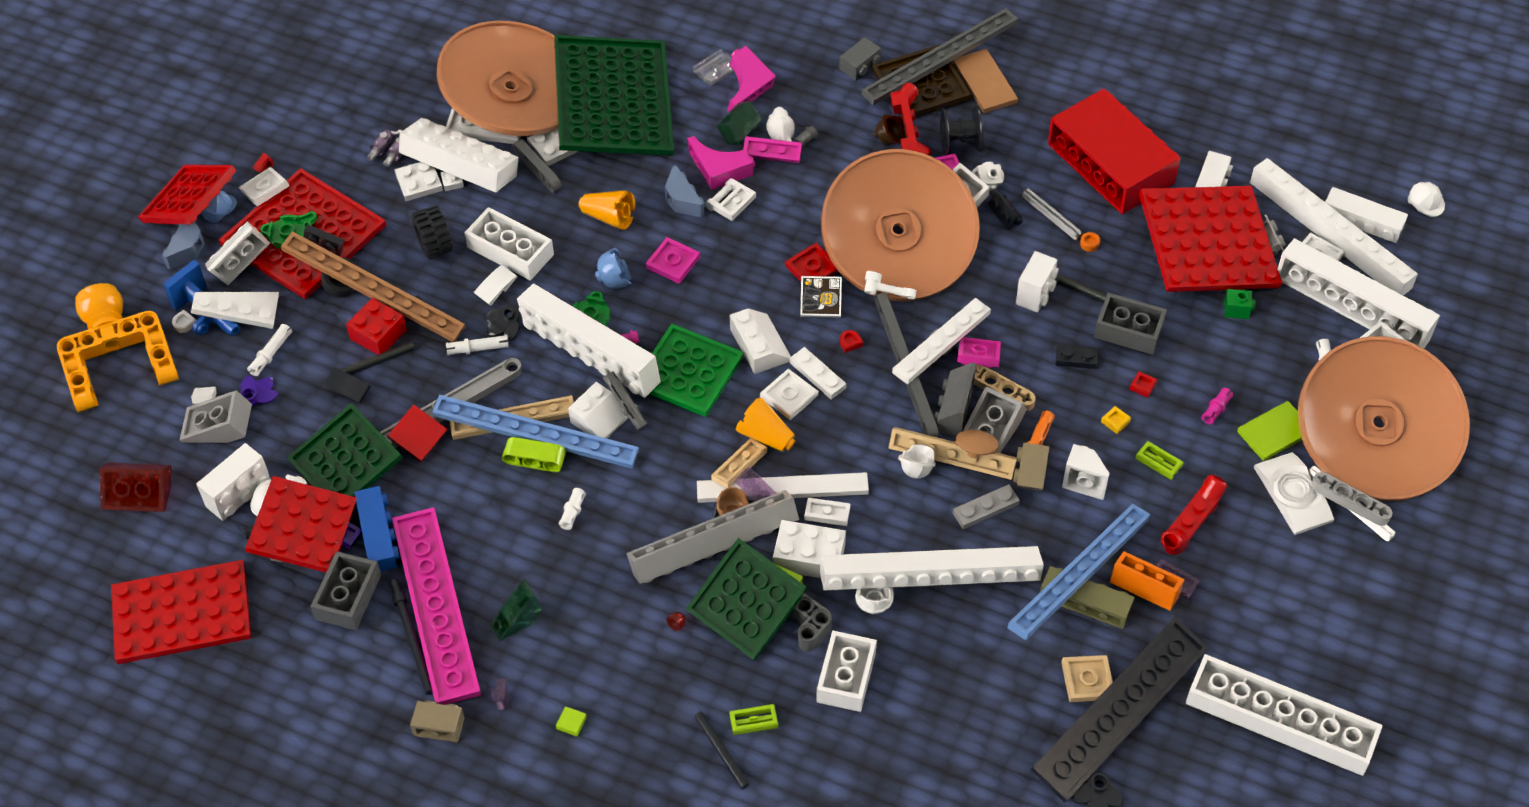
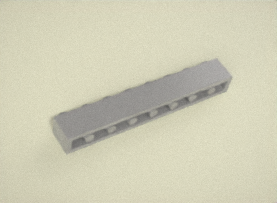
[627,490,799,584]

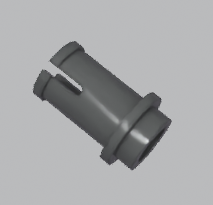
[794,126,818,148]

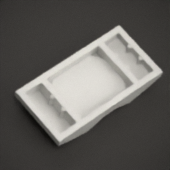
[1254,452,1334,535]

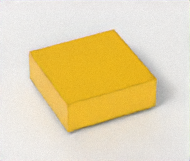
[1101,406,1131,434]

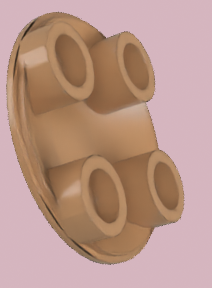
[955,429,998,459]

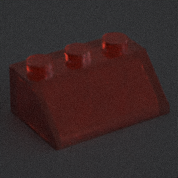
[100,462,172,512]

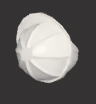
[1408,182,1445,217]
[898,445,936,479]
[855,587,894,615]

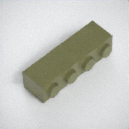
[1040,566,1134,629]

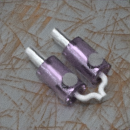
[367,130,403,167]

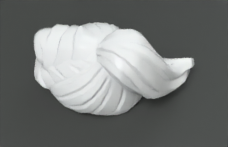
[766,107,795,142]

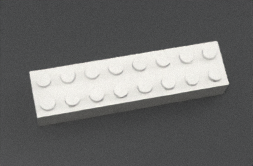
[1277,238,1440,349]
[517,283,661,398]
[1185,654,1383,776]

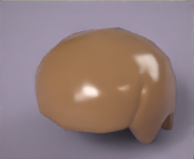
[717,487,749,516]

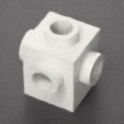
[972,162,1004,191]

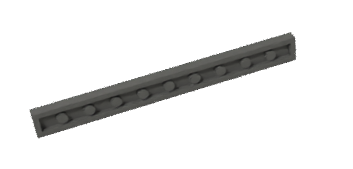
[862,8,1018,106]

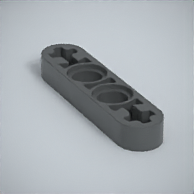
[512,139,562,193]

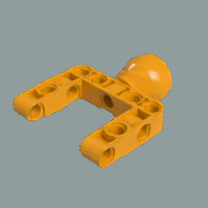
[57,283,179,413]

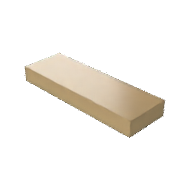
[711,438,767,488]

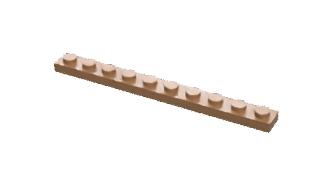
[281,232,465,342]

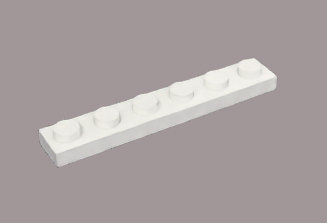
[892,298,991,385]

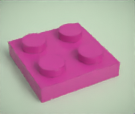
[645,237,700,284]
[957,337,1001,368]

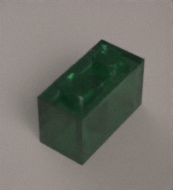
[716,101,762,144]

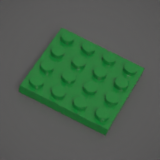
[649,324,744,417]

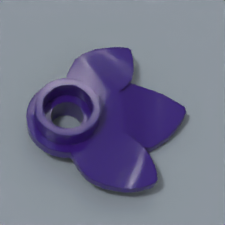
[240,375,278,406]

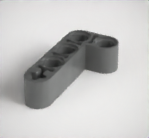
[789,594,832,652]

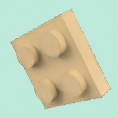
[1061,655,1113,702]

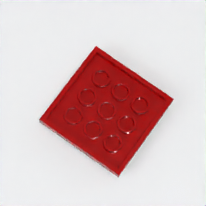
[138,165,236,225]
[246,476,357,573]

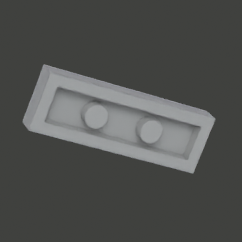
[953,484,1020,530]

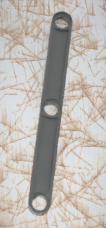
[875,292,938,438]

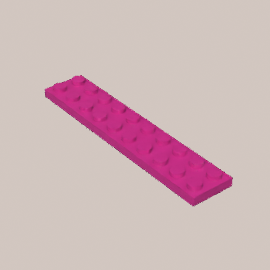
[392,507,481,705]

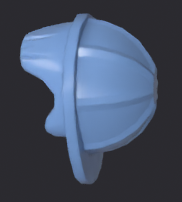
[202,191,237,223]

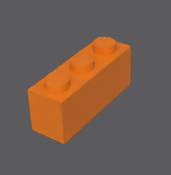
[1110,551,1184,611]

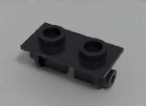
[988,190,1023,231]

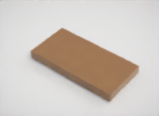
[952,49,1018,114]

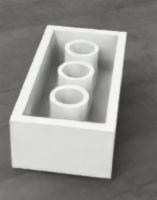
[464,207,554,281]

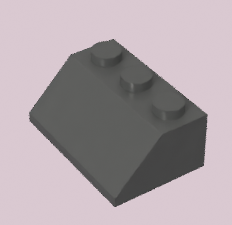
[934,363,976,437]

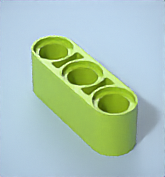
[502,437,566,472]

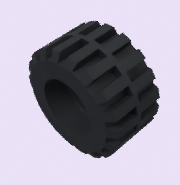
[412,205,453,260]

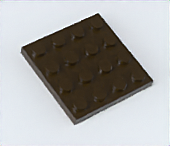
[872,45,971,118]

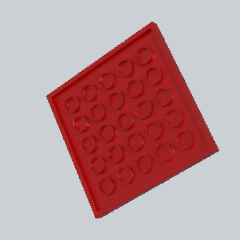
[219,168,387,300]
[1139,186,1282,292]

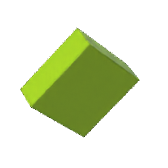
[556,706,587,736]

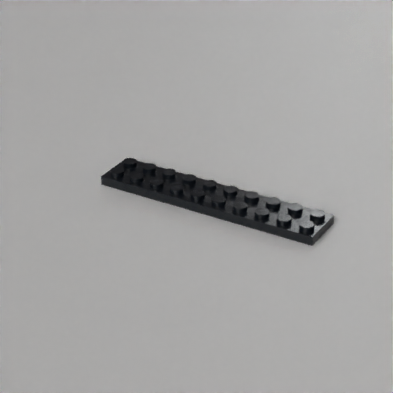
[1030,617,1209,803]

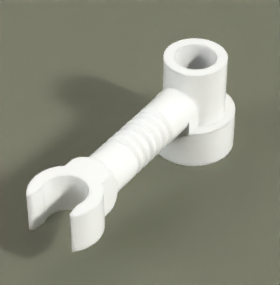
[864,271,917,300]

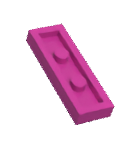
[743,136,802,163]

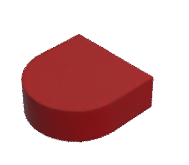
[253,153,273,174]
[840,330,864,353]

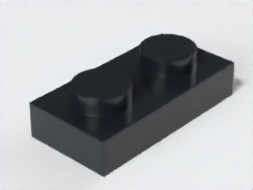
[304,224,344,256]
[1056,344,1098,369]

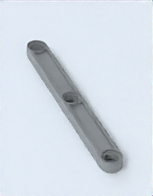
[380,358,522,448]

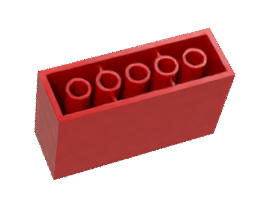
[1047,88,1180,215]

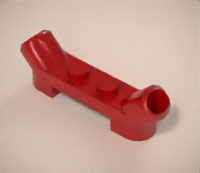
[890,83,932,156]
[1161,474,1227,555]

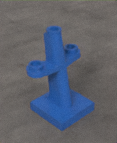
[163,260,240,336]

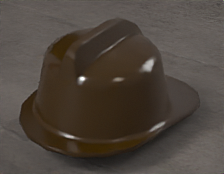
[873,115,907,145]

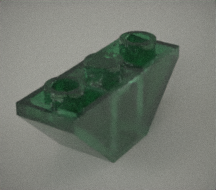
[490,580,541,641]

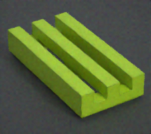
[1135,441,1184,480]
[729,704,778,735]

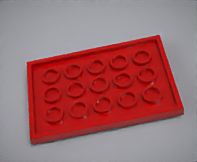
[111,560,252,665]

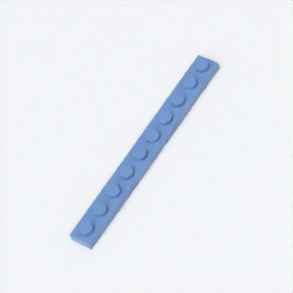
[432,394,639,469]
[1008,504,1151,640]

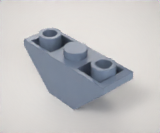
[665,165,706,218]
[162,222,205,270]

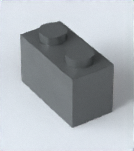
[839,37,881,81]

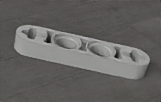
[1311,472,1393,526]

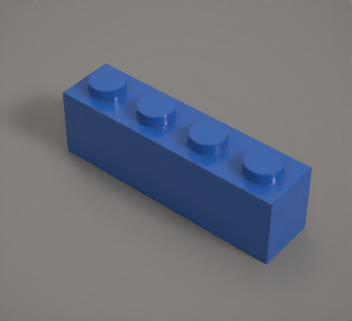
[354,486,400,572]

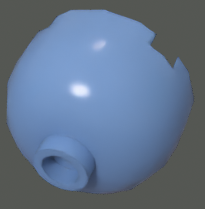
[595,248,631,289]

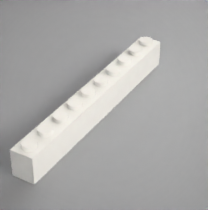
[1250,158,1418,295]
[820,546,1044,590]

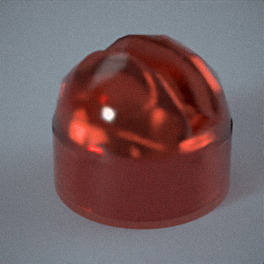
[666,612,686,631]

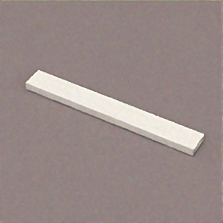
[697,473,869,503]

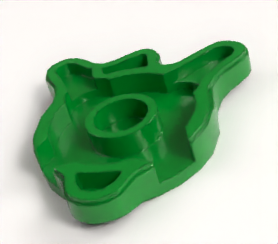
[260,211,318,249]
[572,291,610,326]

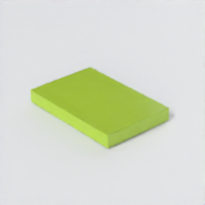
[1237,401,1302,462]

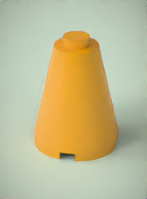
[579,190,635,229]
[735,397,795,452]

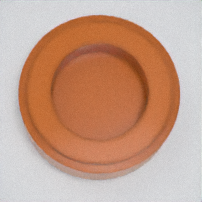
[1080,232,1100,252]

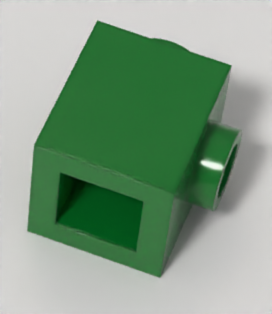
[1224,289,1255,319]

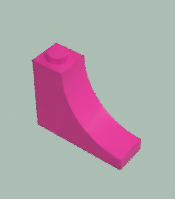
[727,46,776,115]
[687,136,755,190]

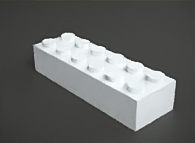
[399,118,518,192]

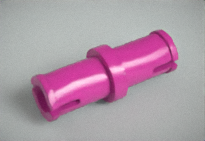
[1201,388,1233,425]

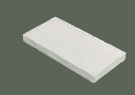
[446,108,521,144]

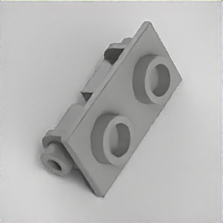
[1263,215,1286,255]

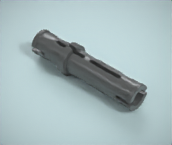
[602,371,648,430]

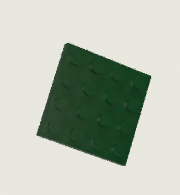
[286,403,403,497]
[686,538,808,661]

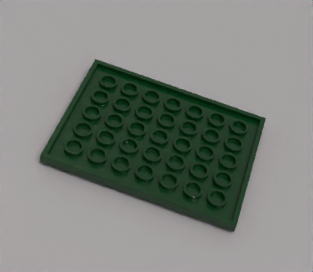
[554,35,674,156]

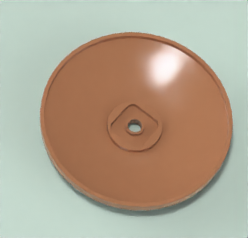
[437,21,558,136]
[821,149,980,301]
[1298,336,1470,501]

